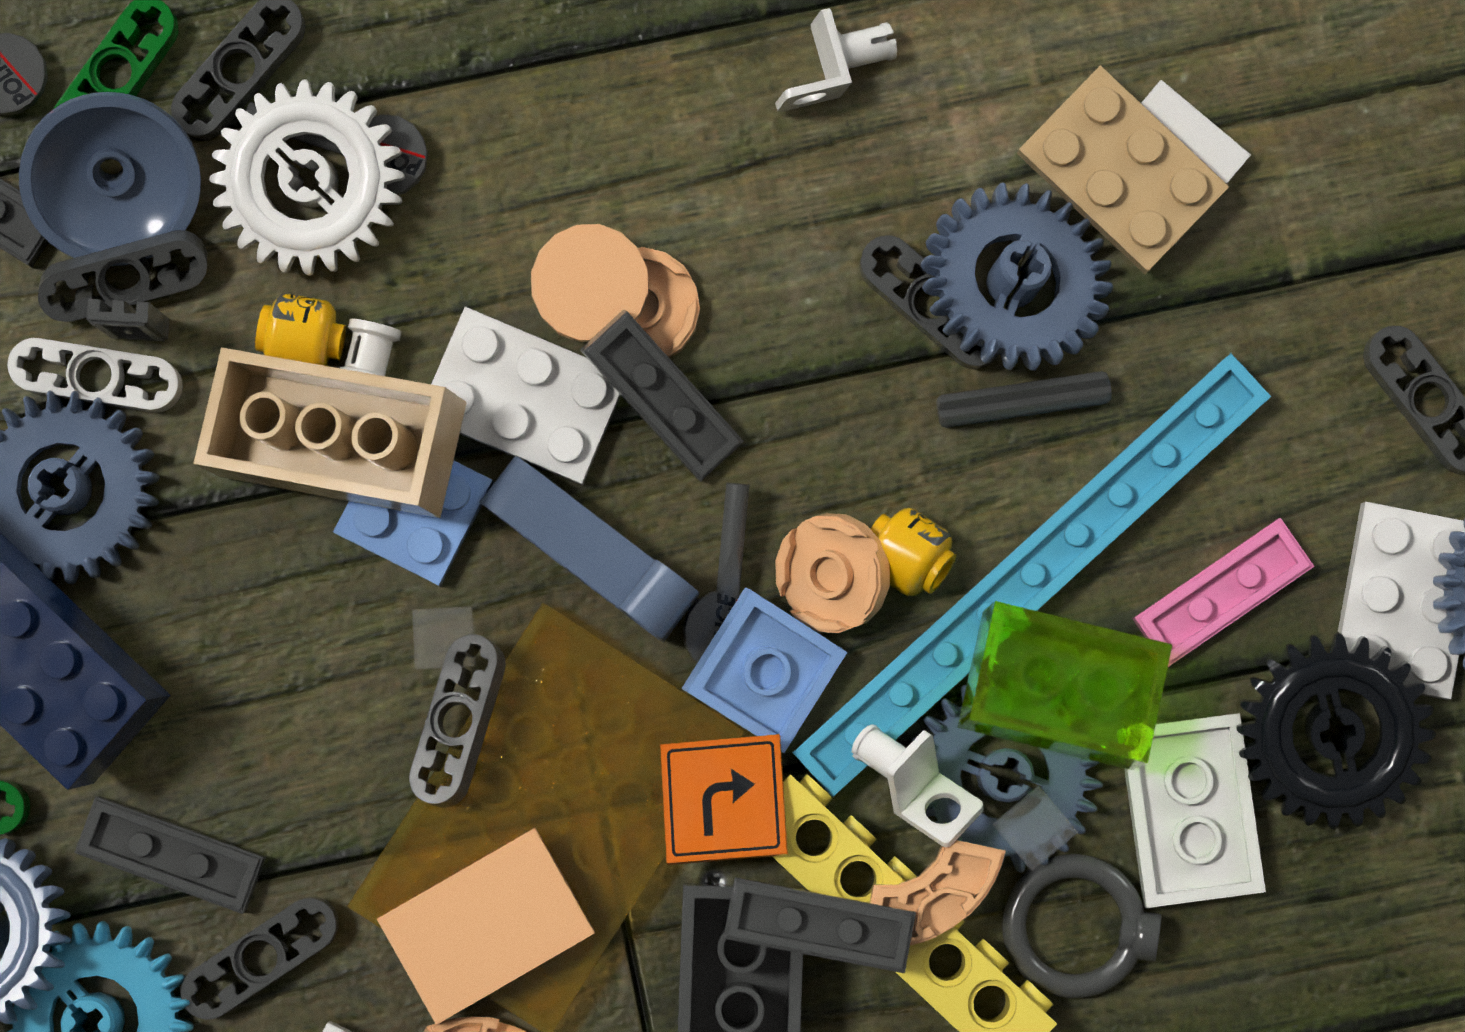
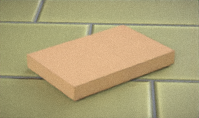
[377,828,595,1025]

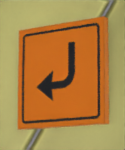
[660,734,788,865]

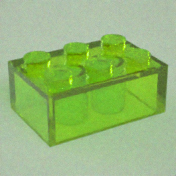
[957,601,1172,770]

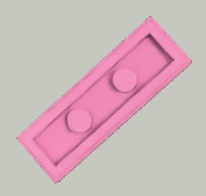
[1132,518,1315,667]

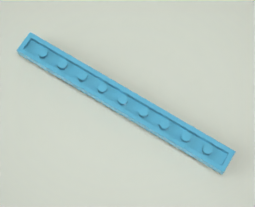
[792,353,1271,797]

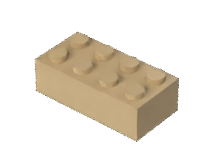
[193,347,467,518]

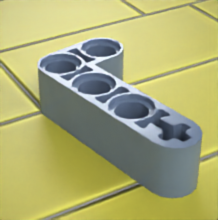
[479,455,699,642]

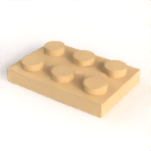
[1017,65,1229,275]

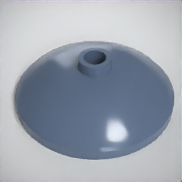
[19,92,201,266]

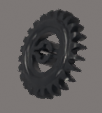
[1236,632,1436,830]

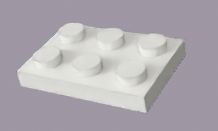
[431,307,621,486]
[1338,502,1465,700]
[1119,713,1266,908]

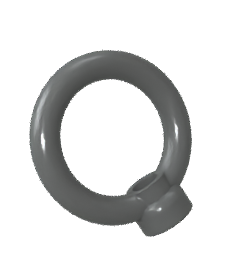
[1002,854,1161,998]

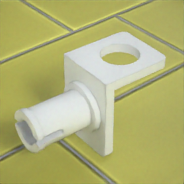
[775,8,897,112]
[851,724,984,848]

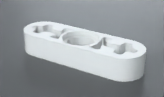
[7,338,183,413]

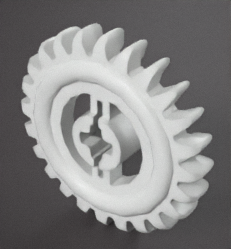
[209,79,405,276]

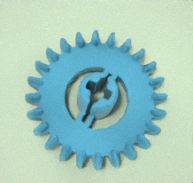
[7,921,194,1032]

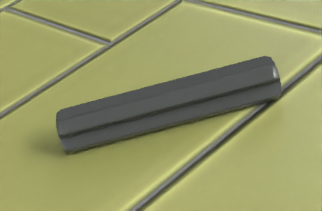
[936,371,1112,428]

